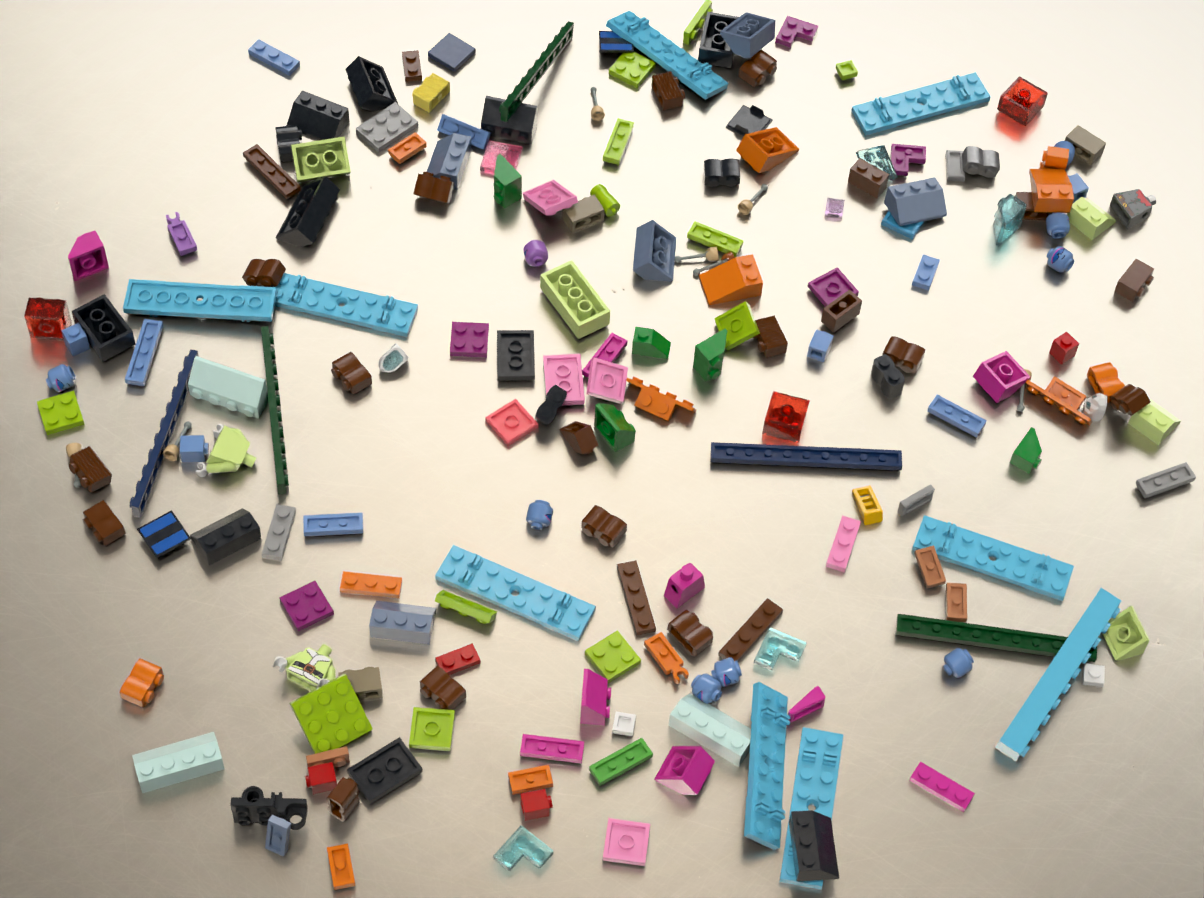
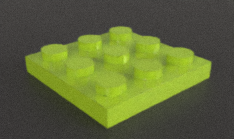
[289,674,373,754]

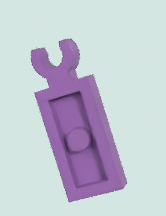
[166,212,197,256]

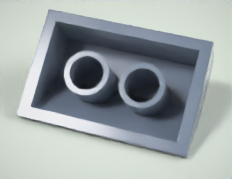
[720,12,776,58]
[426,133,471,190]
[884,177,947,226]
[633,219,677,282]
[369,601,436,645]

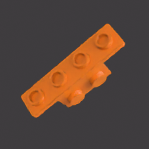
[626,376,697,421]
[1025,376,1092,425]

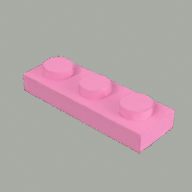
[826,515,861,573]

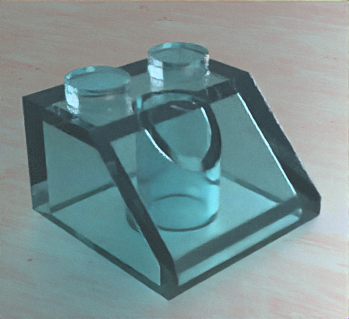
[993,193,1027,247]

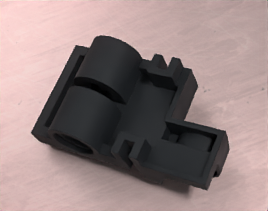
[230,786,308,830]

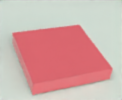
[485,399,539,446]

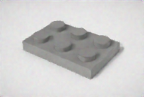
[355,102,419,153]

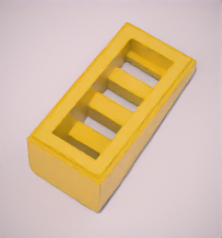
[852,485,883,525]

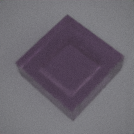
[825,197,845,218]

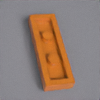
[340,571,402,599]

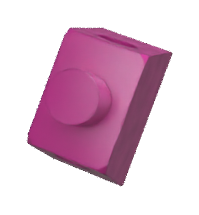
[664,563,705,609]

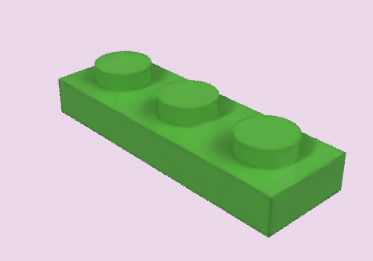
[589,738,653,786]

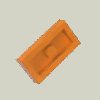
[388,132,427,164]
[508,765,553,795]
[327,843,355,890]

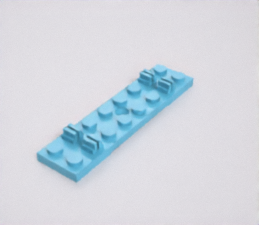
[606,10,729,100]
[851,72,991,136]
[275,273,418,337]
[123,279,277,322]
[912,515,1074,601]
[435,545,596,641]
[744,682,790,850]
[779,727,843,890]

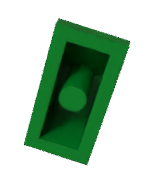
[632,326,671,359]
[1009,427,1042,474]

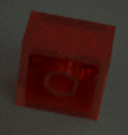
[997,76,1048,126]
[24,297,72,340]
[762,391,810,443]

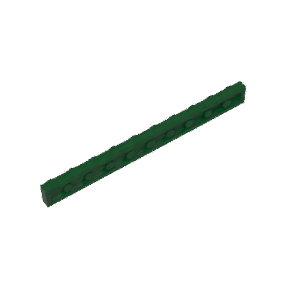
[499,21,574,122]
[261,326,289,495]
[895,614,1097,662]

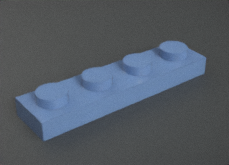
[125,319,163,386]

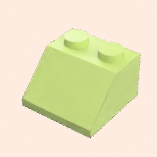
[1067,197,1116,240]
[1128,399,1181,445]

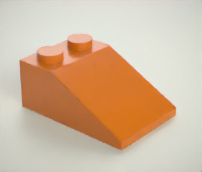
[736,127,800,173]
[1029,169,1074,213]
[699,254,763,305]

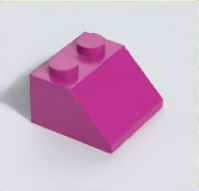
[68,230,109,281]
[973,351,1030,403]
[580,668,611,726]
[654,746,715,795]

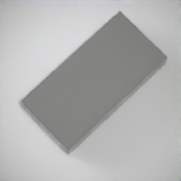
[945,150,965,182]
[897,484,935,516]

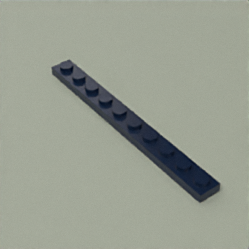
[130,349,199,518]
[710,442,902,470]

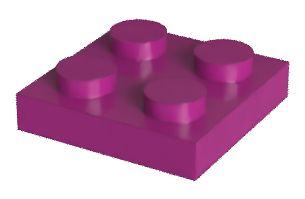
[807,267,859,307]
[450,321,489,358]
[279,581,334,632]

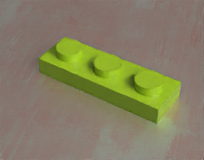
[683,0,713,45]
[602,118,634,165]
[687,221,744,257]
[435,590,497,624]

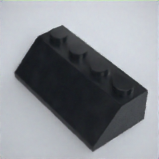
[275,176,340,247]

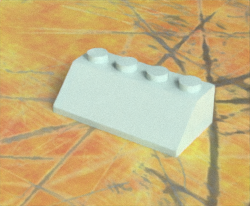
[188,356,268,419]
[669,693,751,767]
[132,732,224,793]

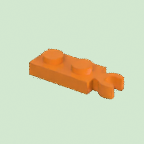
[644,632,689,684]

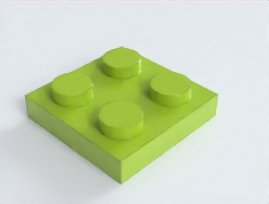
[609,52,656,89]
[714,301,760,350]
[37,391,85,435]
[585,630,641,683]
[409,707,455,751]

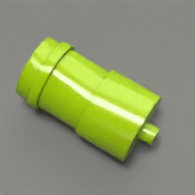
[590,184,621,217]

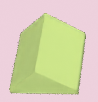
[1102,606,1150,661]

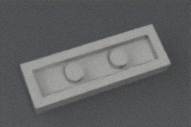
[1135,462,1196,498]
[262,504,296,561]

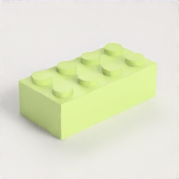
[540,260,611,339]

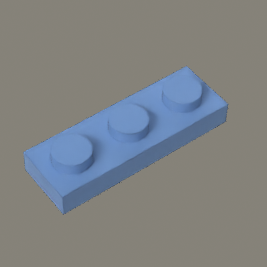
[248,39,300,76]
[437,114,491,149]
[927,394,987,438]
[303,512,363,536]

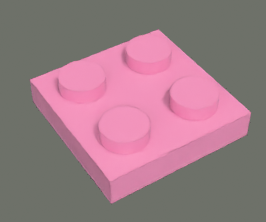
[586,357,628,404]
[603,818,650,866]

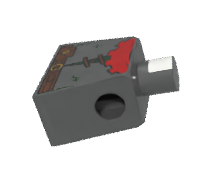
[1110,189,1156,229]

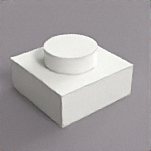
[1082,663,1105,687]
[612,711,636,737]

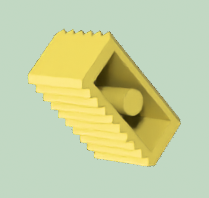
[412,73,450,113]

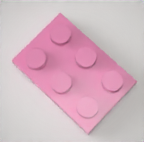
[522,179,578,216]
[543,354,585,405]

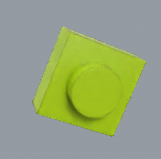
[835,60,858,80]

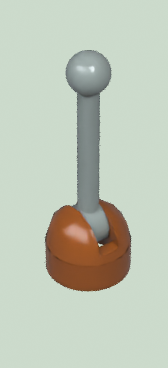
[693,252,735,276]

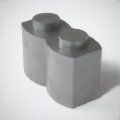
[962,146,1000,178]

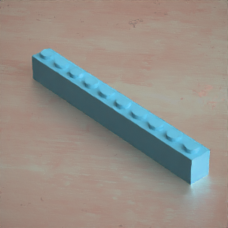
[995,588,1121,761]

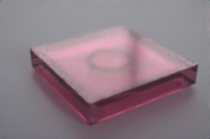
[480,141,523,173]

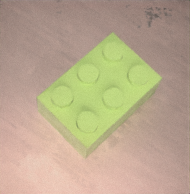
[291,136,351,182]

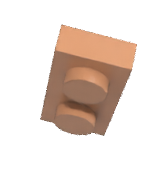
[914,546,946,588]
[946,582,967,622]
[306,746,350,767]

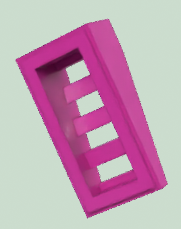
[788,686,826,723]

